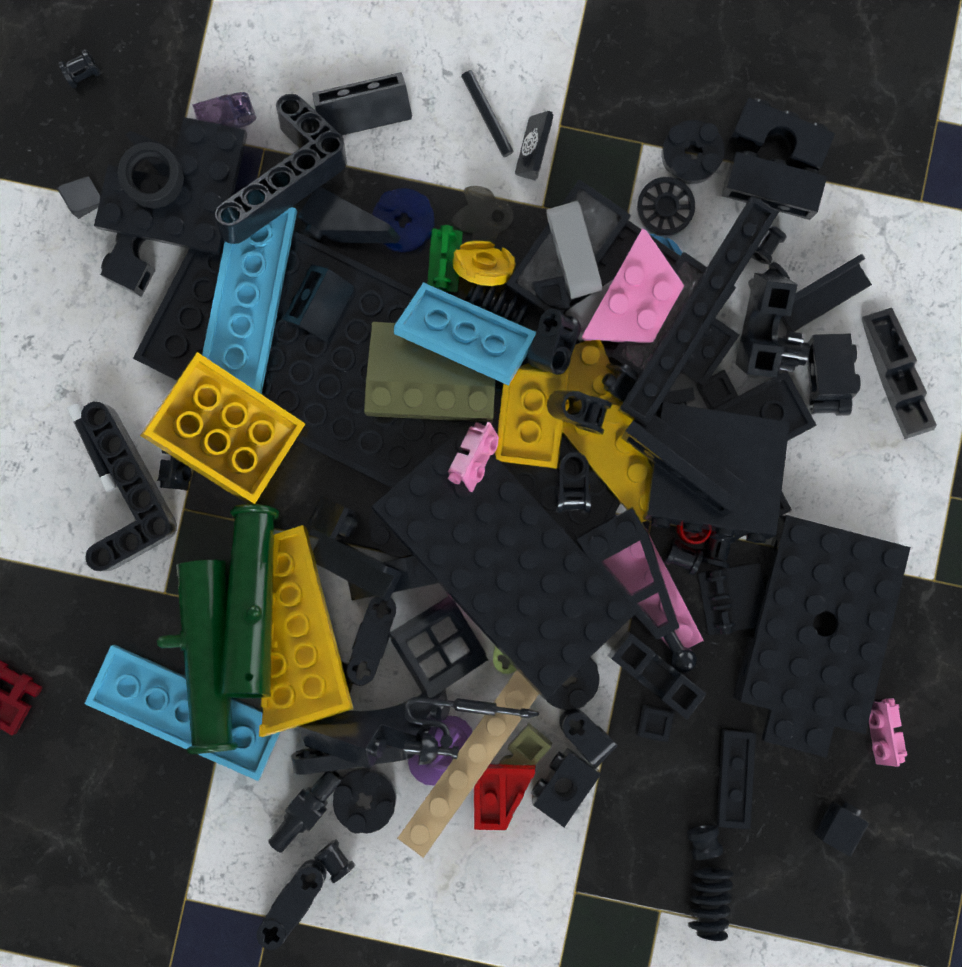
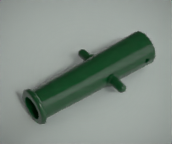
[219,504,279,698]
[157,560,238,754]

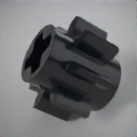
[778,331,810,372]

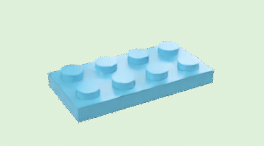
[394,282,536,386]

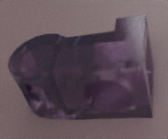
[192,92,257,128]

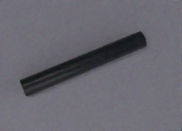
[461,70,514,158]

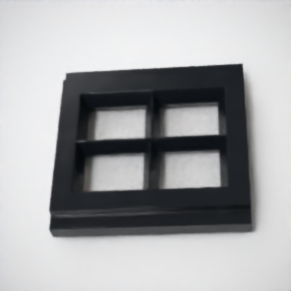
[388,596,488,698]

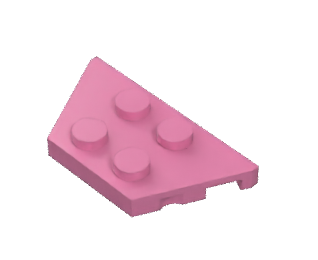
[581,228,684,343]

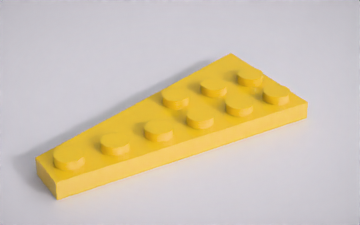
[519,340,652,522]
[259,525,353,737]

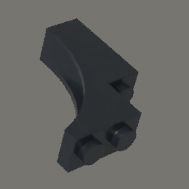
[299,689,450,769]

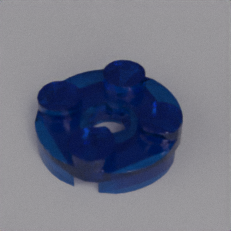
[373,188,435,252]

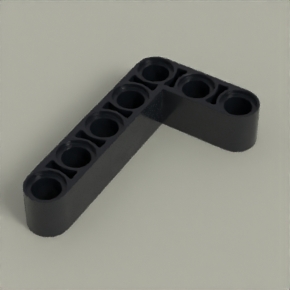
[215,93,347,244]
[81,401,177,571]

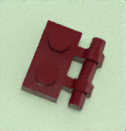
[0,660,42,735]

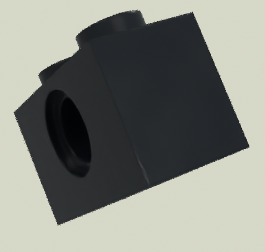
[531,748,601,828]

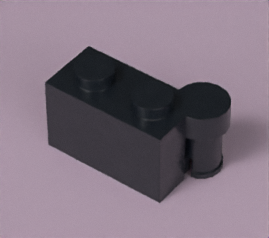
[807,333,861,416]

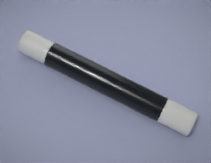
[67,403,118,493]

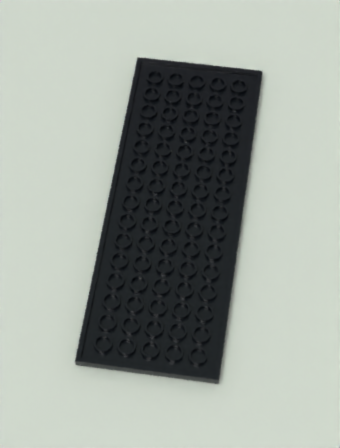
[133,231,658,555]

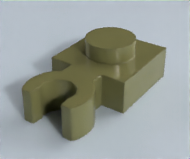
[499,723,553,765]

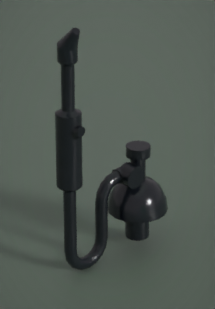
[403,697,539,765]

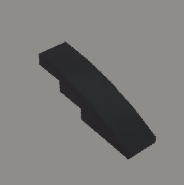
[862,308,937,439]

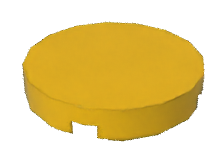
[453,241,516,286]

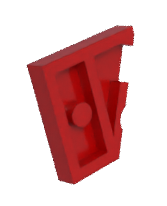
[474,764,536,830]

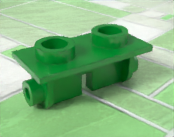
[427,225,463,293]

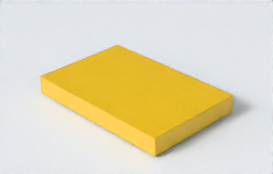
[495,368,569,469]

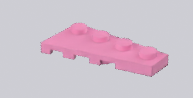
[603,529,704,650]

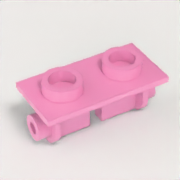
[448,422,499,492]
[868,698,908,767]

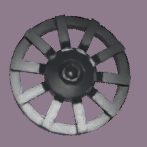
[637,177,695,235]

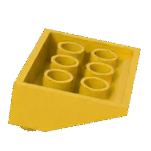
[140,352,305,504]

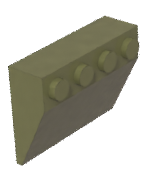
[364,322,495,423]

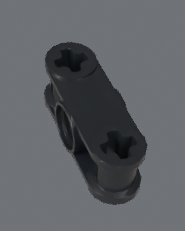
[346,596,396,686]
[257,859,327,950]

